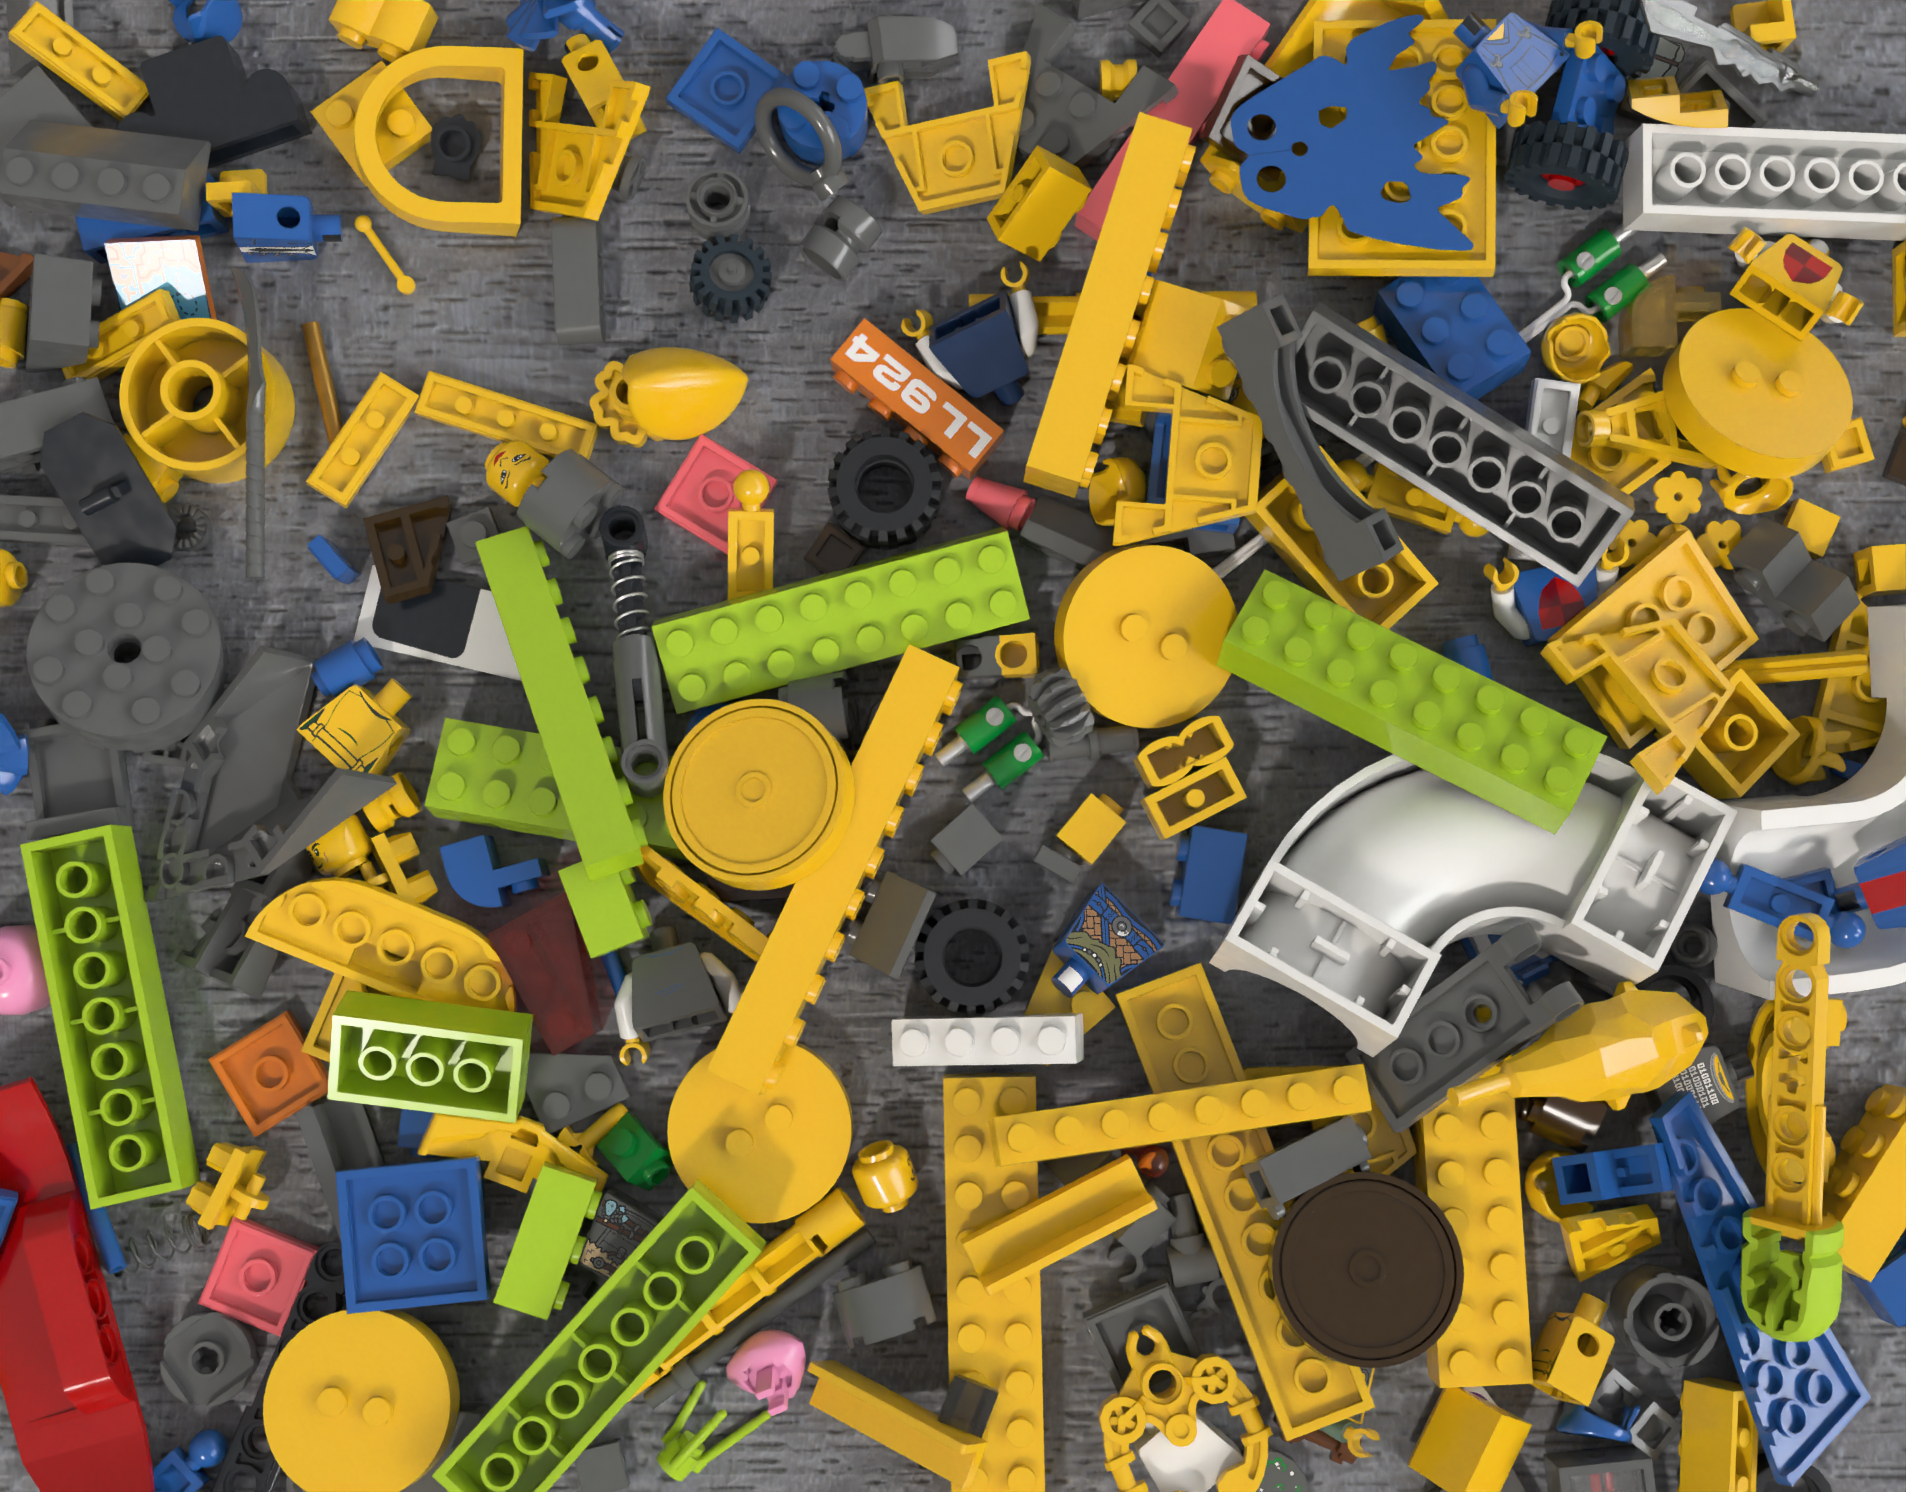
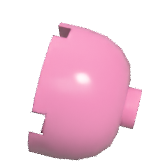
[0,925,50,1015]

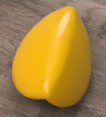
[622,347,748,440]

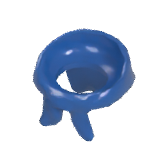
[168,0,243,43]
[1556,1402,1640,1444]

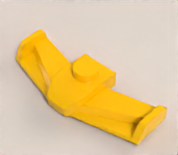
[417,1113,609,1193]

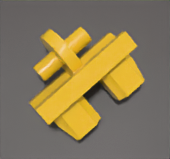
[359,832,438,904]
[186,1142,271,1230]

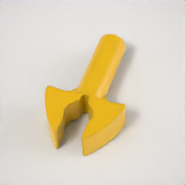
[557,1102,628,1166]

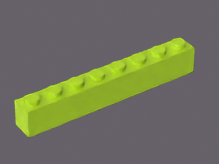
[475,526,648,882]

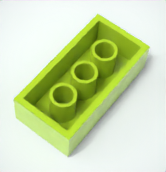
[327,990,533,1123]

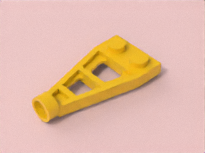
[1574,390,1719,469]

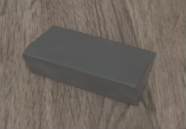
[1677,56,1769,128]

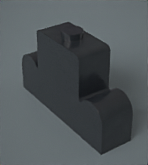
[117,36,312,169]

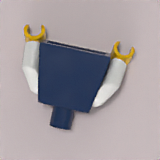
[901,261,1039,406]

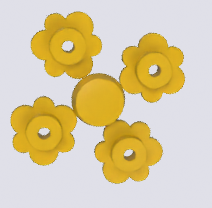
[1608,471,1743,570]

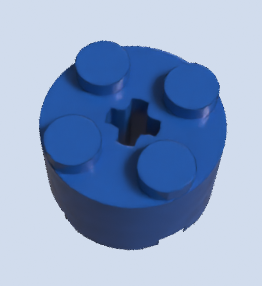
[777,61,869,166]

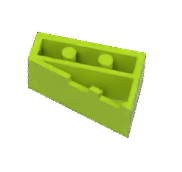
[493,1161,602,1320]

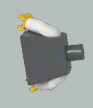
[614,926,743,1066]

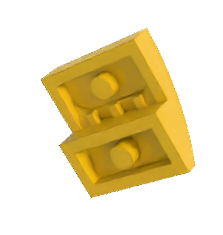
[1628,76,1728,128]

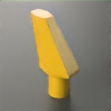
[1577,361,1633,412]

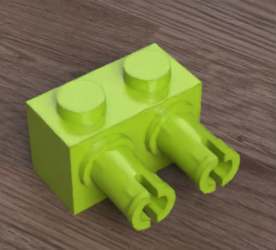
[558,861,653,958]

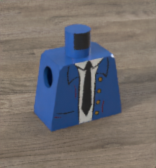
[232,193,343,263]

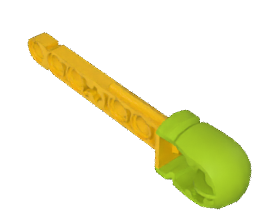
[1740,913,1844,1342]

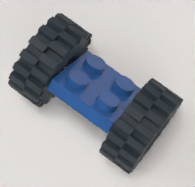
[1504,0,1664,210]

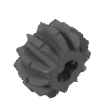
[1024,667,1094,748]

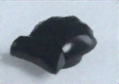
[431,114,482,181]

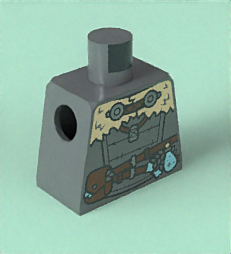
[578,1186,663,1300]

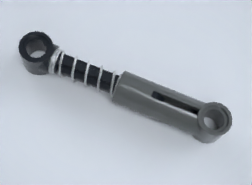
[599,505,670,798]

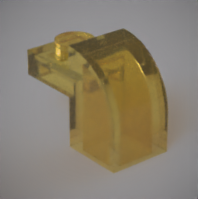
[1618,275,1721,358]

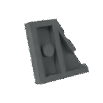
[526,1052,632,1134]

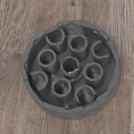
[26,563,229,753]

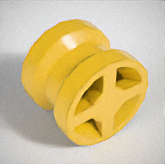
[1099,59,1137,102]

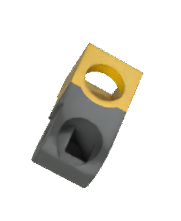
[954,633,1041,680]

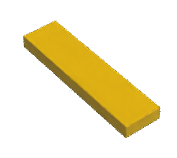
[414,371,600,460]

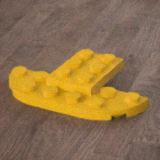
[245,877,516,1062]

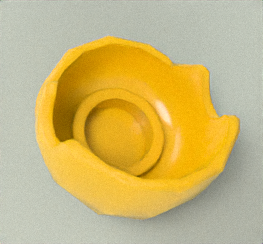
[1541,312,1611,384]
[1089,457,1148,526]
[1524,1150,1593,1223]

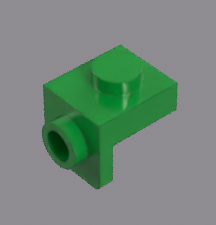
[597,1112,674,1191]

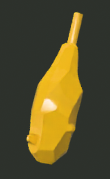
[1447,980,1709,1110]

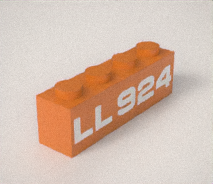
[830,318,1004,480]

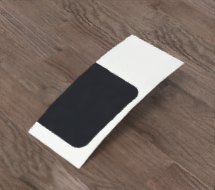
[354,565,522,681]

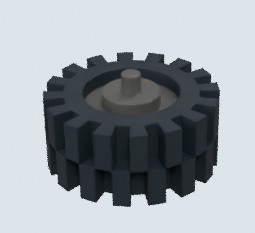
[689,234,772,324]

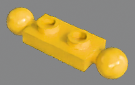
[1337,459,1489,537]
[728,469,774,600]

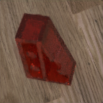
[487,891,603,1056]

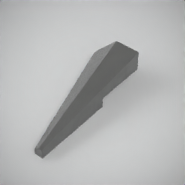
[175,773,331,999]

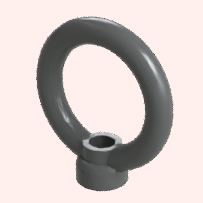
[754,87,850,201]

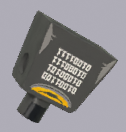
[1645,1042,1754,1124]

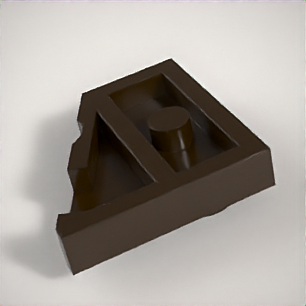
[363,495,453,605]

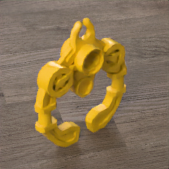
[1098,1324,1273,1492]

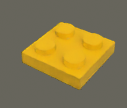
[310,60,432,187]

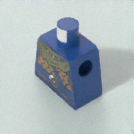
[1051,883,1165,998]

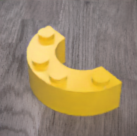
[1745,997,1847,1183]

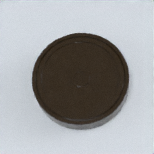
[1268,1172,1464,1368]

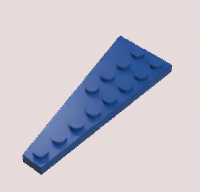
[1649,1091,1871,1486]

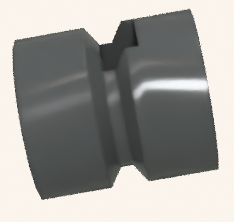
[799,195,882,282]

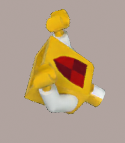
[1728,227,1864,341]

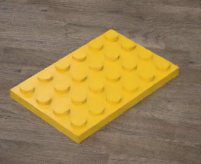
[1307,19,1496,277]

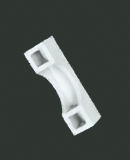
[892,1013,1084,1066]

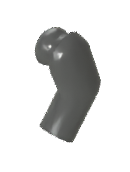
[1525,960,1577,1002]

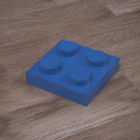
[666,28,787,154]

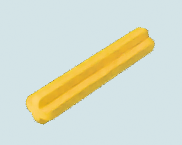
[1724,649,1868,684]

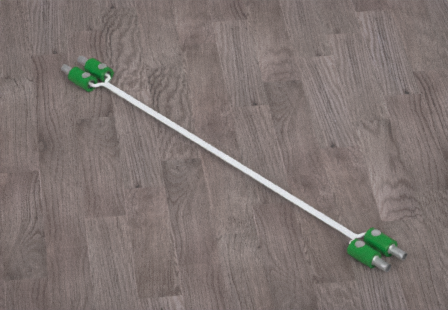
[934,223,1667,802]

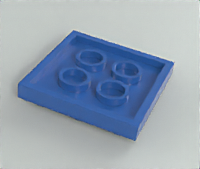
[335,1156,492,1314]

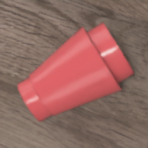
[966,476,1036,532]

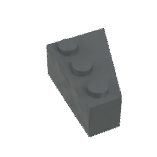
[0,377,114,477]

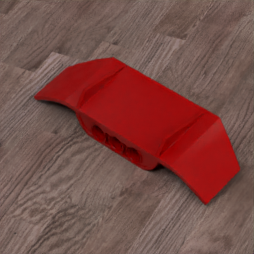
[0,1076,155,1492]

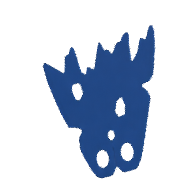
[1231,15,1474,251]

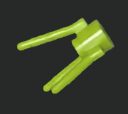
[656,1379,771,1482]

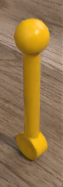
[354,215,416,295]

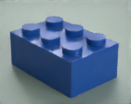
[1373,276,1532,400]

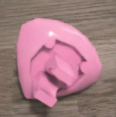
[726,1329,806,1416]

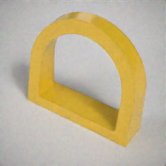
[354,46,524,237]

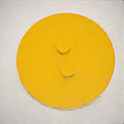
[1663,308,1853,479]
[1054,544,1237,728]
[663,699,855,891]
[667,1042,853,1223]
[263,1309,460,1492]

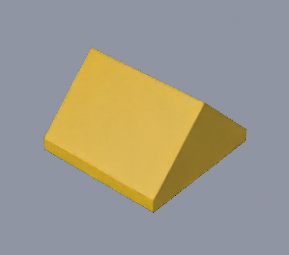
[1407,1387,1532,1492]

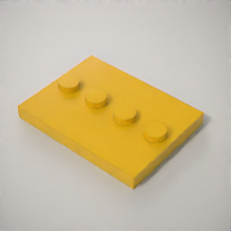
[1547,530,1759,749]

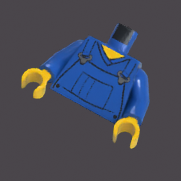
[1453,12,1603,129]

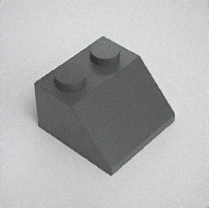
[25,253,102,373]
[846,871,937,979]

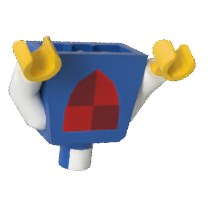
[1483,537,1629,647]

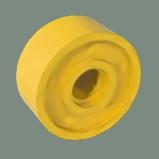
[119,318,295,484]

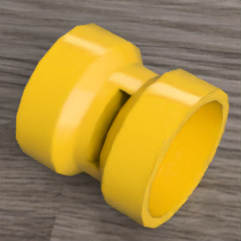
[362,772,422,833]

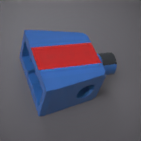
[1835,836,1906,929]

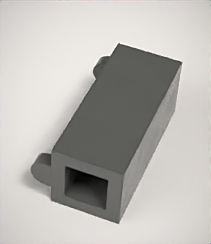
[1241,1115,1372,1220]

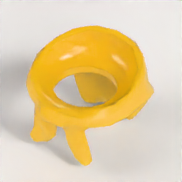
[1710,465,1794,515]
[1772,716,1851,786]

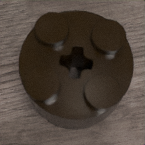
[1518,1097,1608,1154]

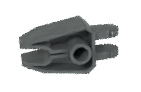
[831,15,959,84]

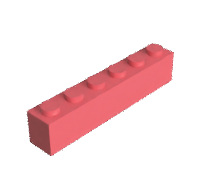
[1074,0,1270,241]

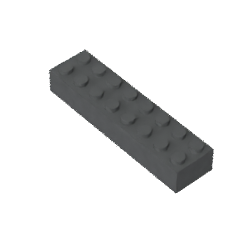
[1295,302,1635,588]

